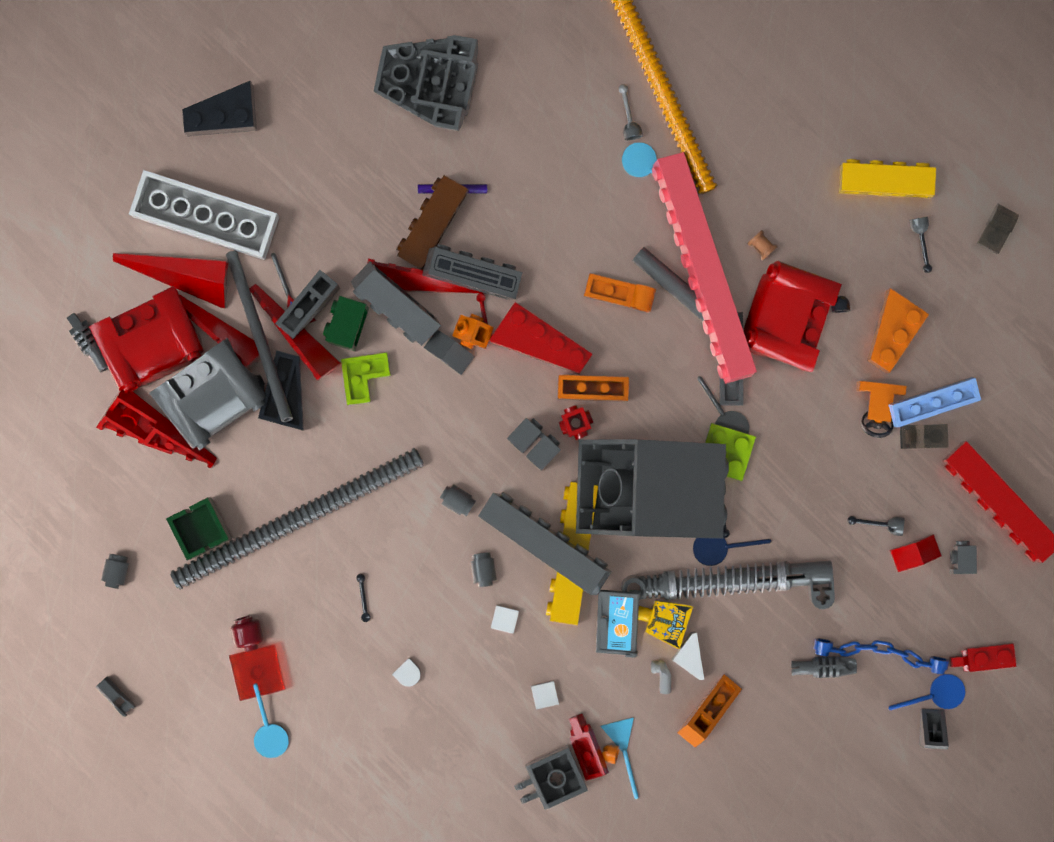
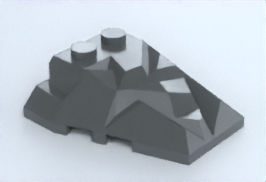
[374,35,478,131]

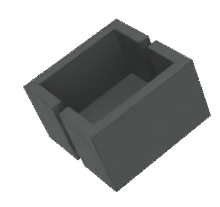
[507,418,561,471]

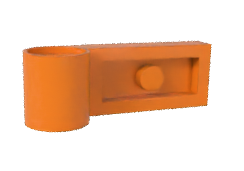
[584,273,656,312]

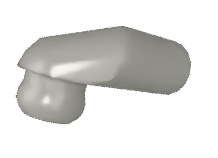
[651,660,671,694]

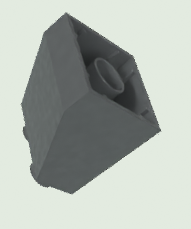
[576,439,729,538]

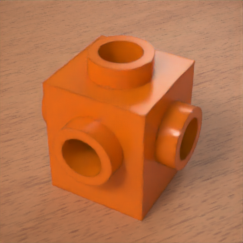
[452,314,494,349]

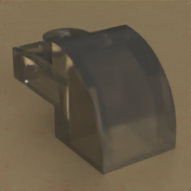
[977,203,1019,254]
[900,424,949,449]

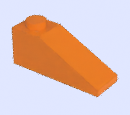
[677,674,742,747]

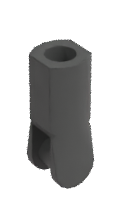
[96,676,136,717]

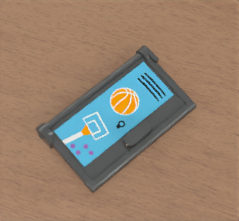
[596,590,641,658]

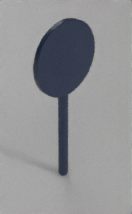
[693,538,772,566]

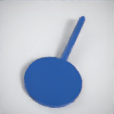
[888,674,965,710]

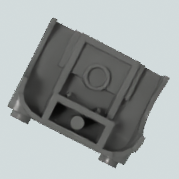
[149,338,267,450]

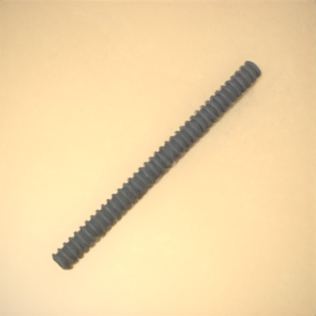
[170,448,424,590]

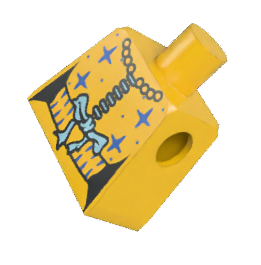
[638,600,693,649]

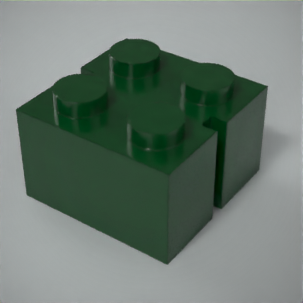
[323,296,369,352]
[166,497,232,561]

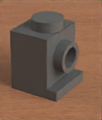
[949,541,977,574]

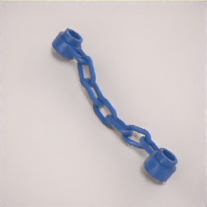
[813,638,949,674]

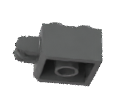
[514,745,588,810]

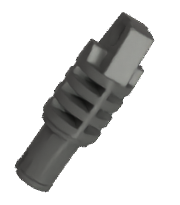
[67,313,109,373]
[791,656,857,678]

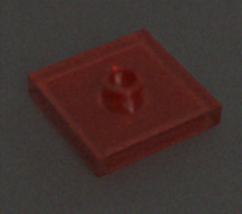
[229,644,286,701]

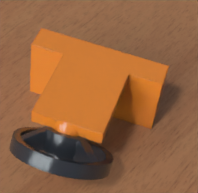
[856,381,907,438]

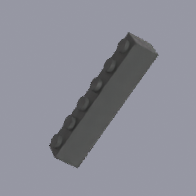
[478,492,612,595]

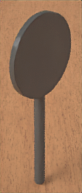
[698,376,749,434]

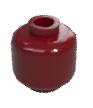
[231,615,264,652]

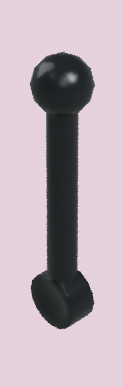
[356,574,371,622]

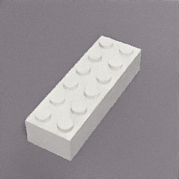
[129,170,280,260]

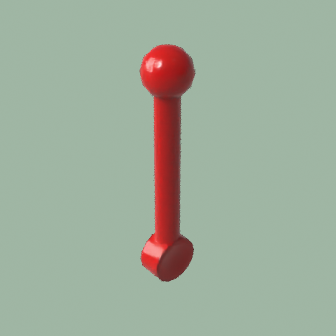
[476,293,492,340]

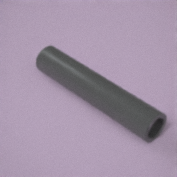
[632,247,704,321]

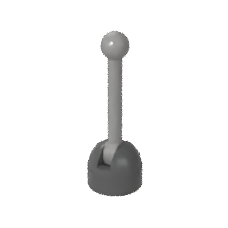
[619,84,643,141]

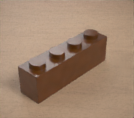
[396,175,469,270]

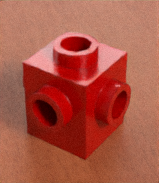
[558,405,594,440]

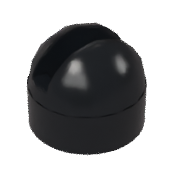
[831,296,850,313]

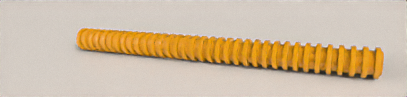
[611,0,717,194]

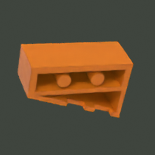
[867,288,929,374]

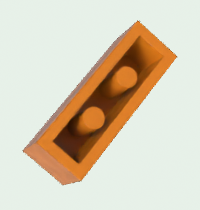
[558,375,629,402]

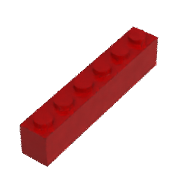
[942,441,1054,563]

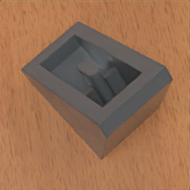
[424,329,475,375]
[919,709,949,749]

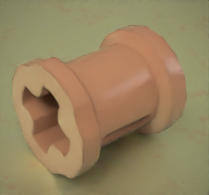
[747,230,778,260]

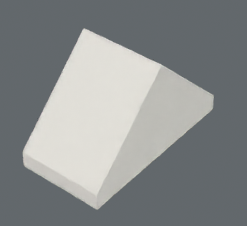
[672,632,704,680]

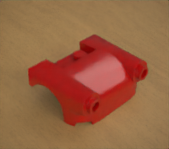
[744,261,842,372]
[89,286,204,393]

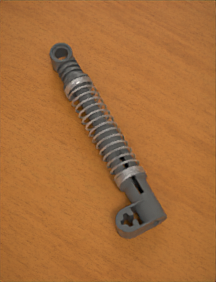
[621,560,835,609]

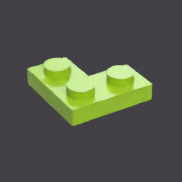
[341,353,391,405]
[705,423,756,481]

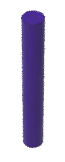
[418,184,487,194]

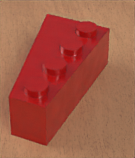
[489,302,593,375]

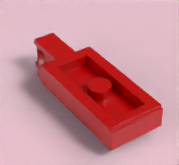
[949,643,1017,672]
[569,713,609,781]

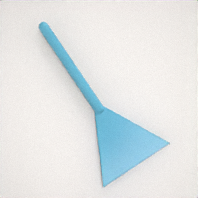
[600,717,639,799]

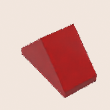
[890,534,942,572]

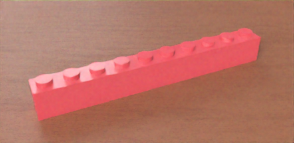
[652,152,757,384]

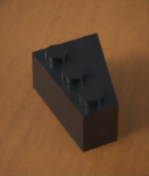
[258,350,304,431]

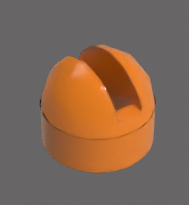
[602,744,620,764]

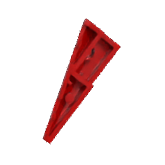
[113,253,228,309]
[367,258,483,294]
[249,284,341,380]
[179,294,261,369]
[96,391,217,468]

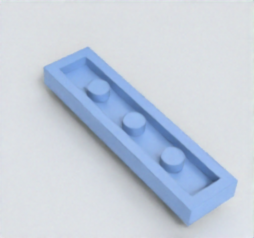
[888,377,981,428]

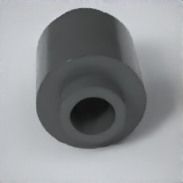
[440,484,476,517]
[470,552,497,587]
[101,553,129,589]

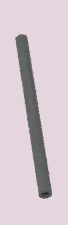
[226,251,293,422]

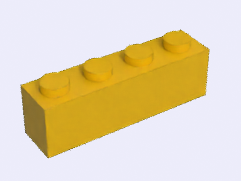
[839,159,936,198]

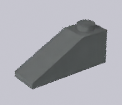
[275,270,340,339]

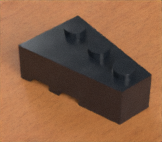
[182,81,257,137]

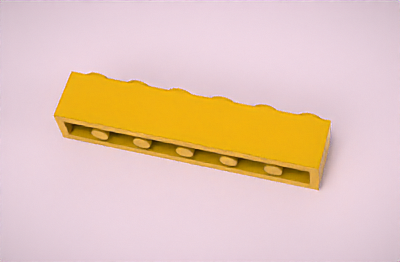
[546,482,598,625]

